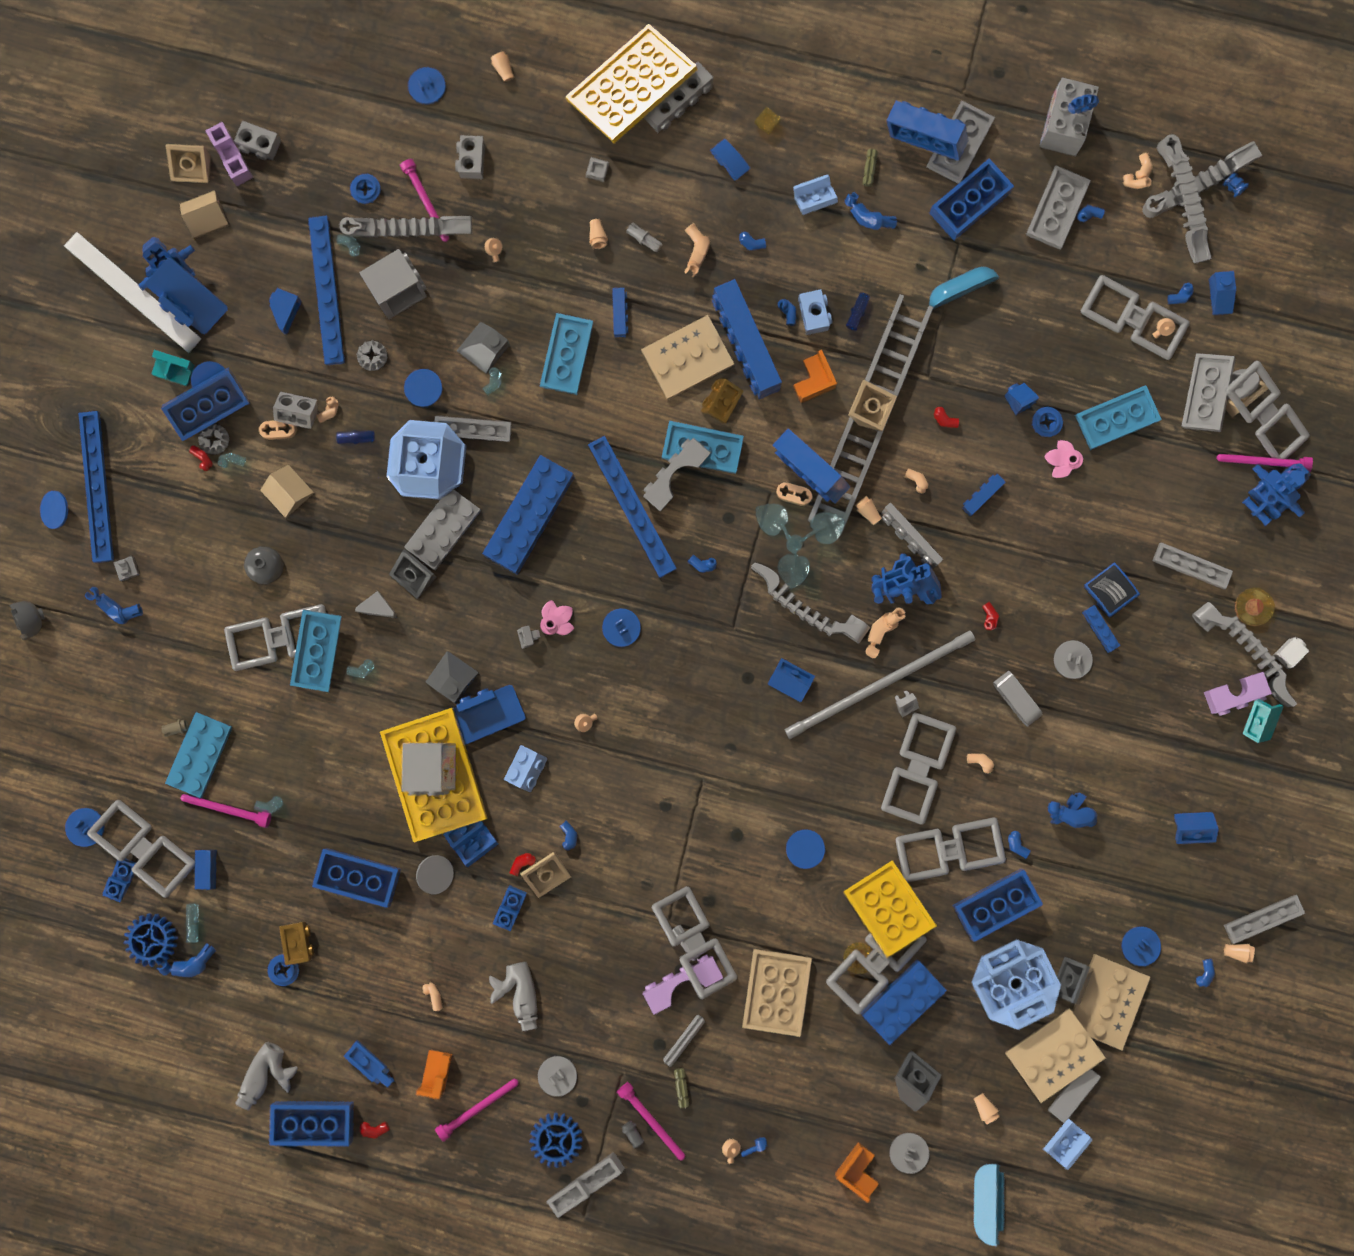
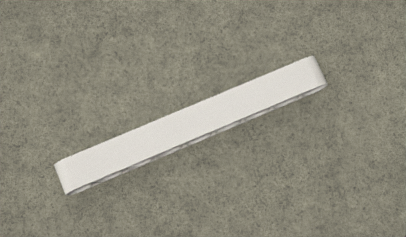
[64,232,201,353]

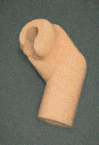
[1135,153,1153,179]
[1123,174,1151,189]
[316,397,339,423]
[905,468,928,494]
[967,754,994,773]
[423,982,443,1011]

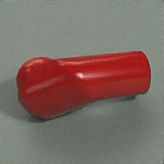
[189,445,212,472]
[982,601,999,630]

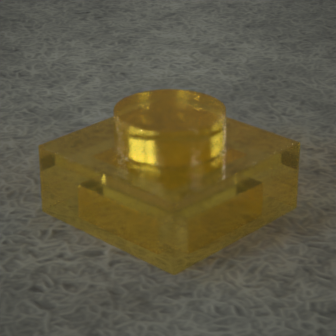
[755,107,781,135]

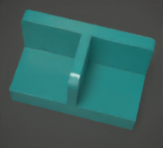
[152,350,195,386]
[1243,699,1283,743]

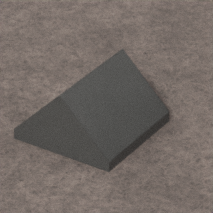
[389,549,437,599]
[1057,957,1093,1005]

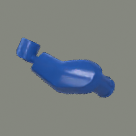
[845,192,897,230]
[85,587,143,624]
[1048,802,1097,828]
[157,944,216,978]

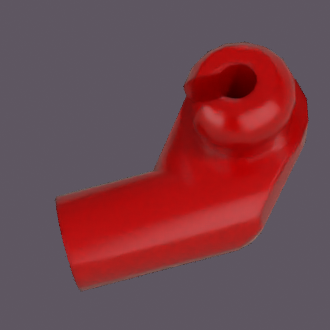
[934,407,959,428]
[509,853,536,876]
[359,1121,390,1139]

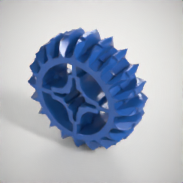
[124,913,178,967]
[529,1112,583,1168]

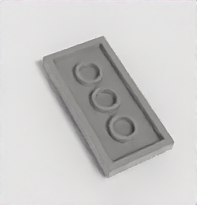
[927,101,995,184]
[1026,166,1090,249]
[1182,353,1236,432]
[404,489,481,570]
[881,503,943,569]

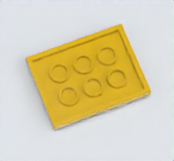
[843,860,936,958]

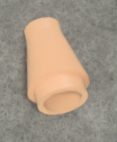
[491,52,514,82]
[589,219,608,249]
[855,496,882,525]
[1224,944,1255,963]
[974,1093,1000,1125]

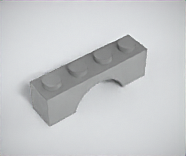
[643,438,711,511]

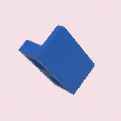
[768,658,815,702]
[1174,812,1219,844]
[195,850,217,890]

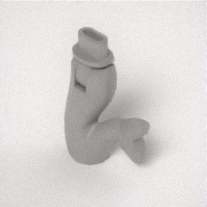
[489,962,538,1031]
[235,1042,298,1110]

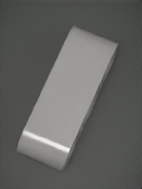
[993,671,1043,727]

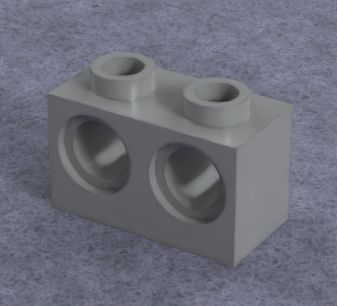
[234,121,281,160]
[455,135,485,179]
[273,392,318,429]

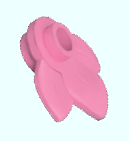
[1045,441,1083,478]
[540,600,574,635]

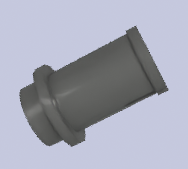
[622,1121,644,1148]

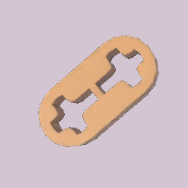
[259,421,297,440]
[776,482,812,506]

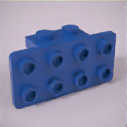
[145,257,228,334]
[454,685,525,745]

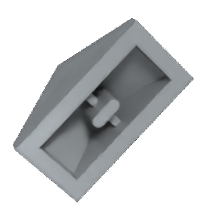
[355,591,397,618]

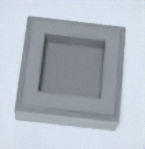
[586,157,609,182]

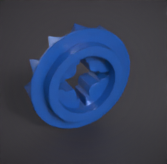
[1068,94,1099,114]
[350,174,381,205]
[1032,407,1063,437]
[268,954,300,986]

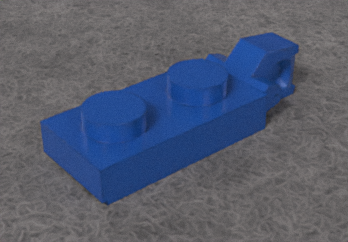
[344,1041,394,1088]

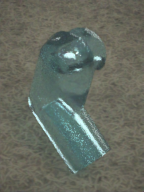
[337,234,361,256]
[482,367,502,396]
[217,453,246,468]
[347,659,374,678]
[254,796,283,814]

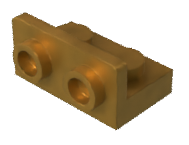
[701,379,743,423]
[279,921,314,966]

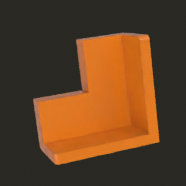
[793,350,837,403]
[416,1050,452,1099]
[835,1142,879,1203]

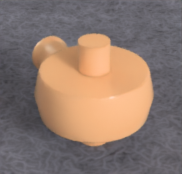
[485,238,502,262]
[1152,318,1175,339]
[574,714,598,732]
[722,1139,740,1164]

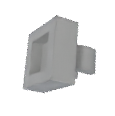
[114,556,140,581]
[517,626,540,649]
[895,691,919,717]

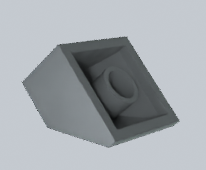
[457,322,510,374]
[426,651,479,704]
[895,1050,941,1112]

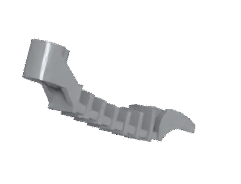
[1157,135,1211,263]
[1142,141,1262,218]
[340,216,472,237]
[751,563,870,643]
[1192,602,1297,707]

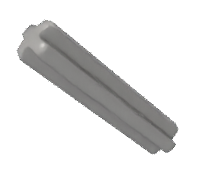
[663,1015,705,1067]

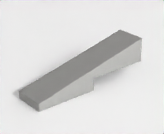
[547,1152,625,1217]

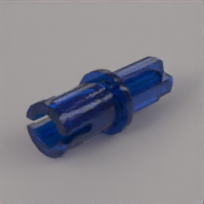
[846,293,870,331]
[336,430,375,445]

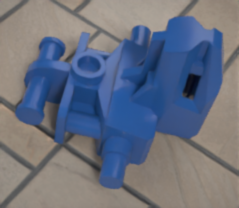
[138,237,202,291]
[1242,463,1310,526]
[871,554,942,604]

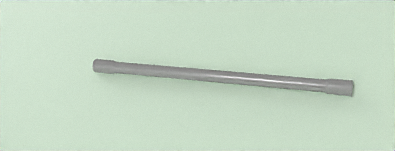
[784,630,975,739]

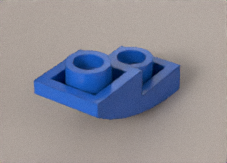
[710,139,750,180]
[1050,793,1086,824]
[102,859,136,902]
[493,885,527,931]

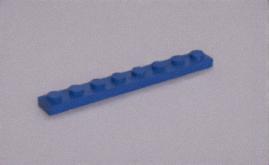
[308,216,345,366]
[79,411,114,563]
[588,436,676,578]

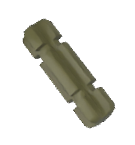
[863,149,878,186]
[674,1068,689,1108]

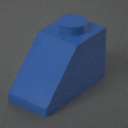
[1209,271,1236,315]
[269,288,302,335]
[1005,383,1039,415]

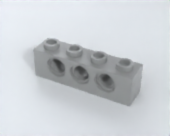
[644,62,713,133]

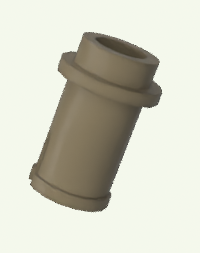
[161,719,188,737]

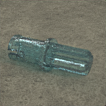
[184,903,200,943]

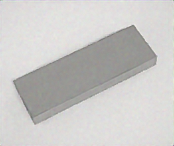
[1048,1069,1101,1123]

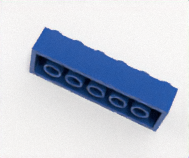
[712,279,782,400]
[482,455,575,575]

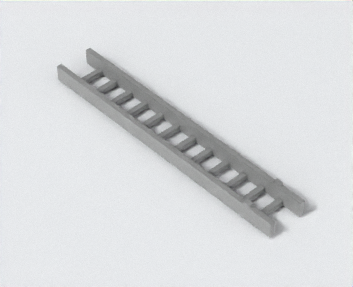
[808,294,933,535]

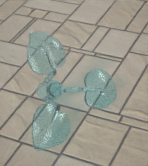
[756,503,845,589]

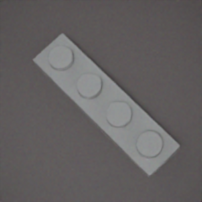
[435,416,512,442]
[1153,543,1233,589]
[1224,895,1305,944]

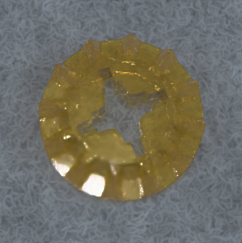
[843,942,872,974]

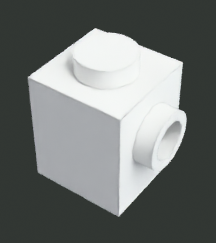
[1273,637,1309,669]

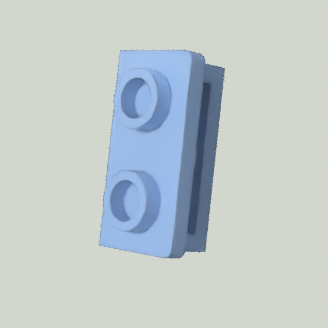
[793,175,838,215]
[504,745,547,792]
[1044,1119,1092,1170]

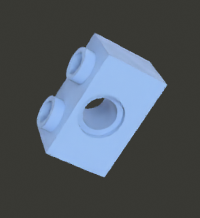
[798,289,832,335]

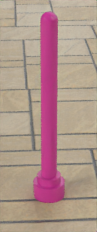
[400,159,449,242]
[1217,454,1313,472]
[181,794,271,828]
[435,1079,519,1142]
[617,1082,685,1160]

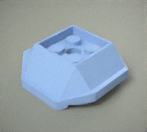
[387,420,466,500]
[971,940,1061,1029]

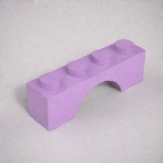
[643,955,723,1015]

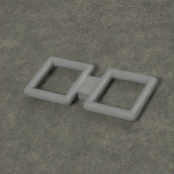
[1081,275,1190,360]
[1225,361,1310,459]
[224,604,326,671]
[881,713,956,824]
[87,800,195,898]
[895,817,1006,882]
[652,887,737,999]
[826,933,927,1014]

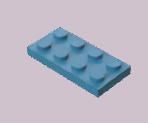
[540,313,594,395]
[1075,385,1162,450]
[662,421,744,474]
[290,609,342,692]
[165,712,233,798]

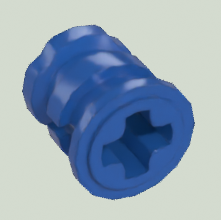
[1223,172,1249,198]

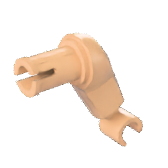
[685,223,710,277]
[866,608,905,658]

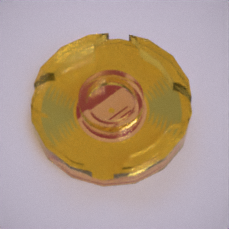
[1235,588,1275,626]

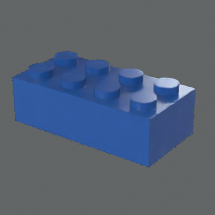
[886,101,968,161]
[929,159,1014,241]
[161,367,249,441]
[773,428,850,504]
[312,848,401,908]
[952,869,1043,942]
[861,960,947,1045]
[269,1101,354,1146]

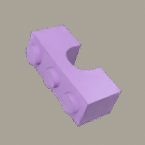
[205,122,253,186]
[1204,672,1272,716]

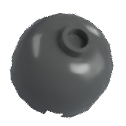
[244,546,284,585]
[9,601,45,640]

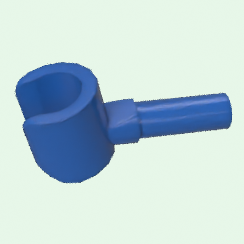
[741,1137,767,1157]

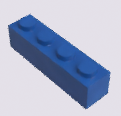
[612,288,628,337]
[962,474,1005,517]
[1082,605,1120,653]

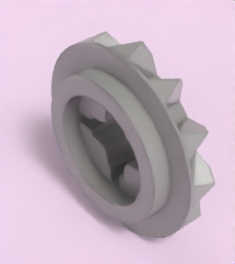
[356,340,387,371]
[198,424,229,454]

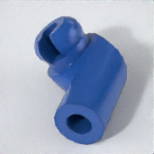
[1077,205,1105,222]
[739,232,766,250]
[1168,283,1194,304]
[777,299,796,326]
[688,555,717,573]
[559,820,577,851]
[1008,831,1030,859]
[1196,959,1215,987]

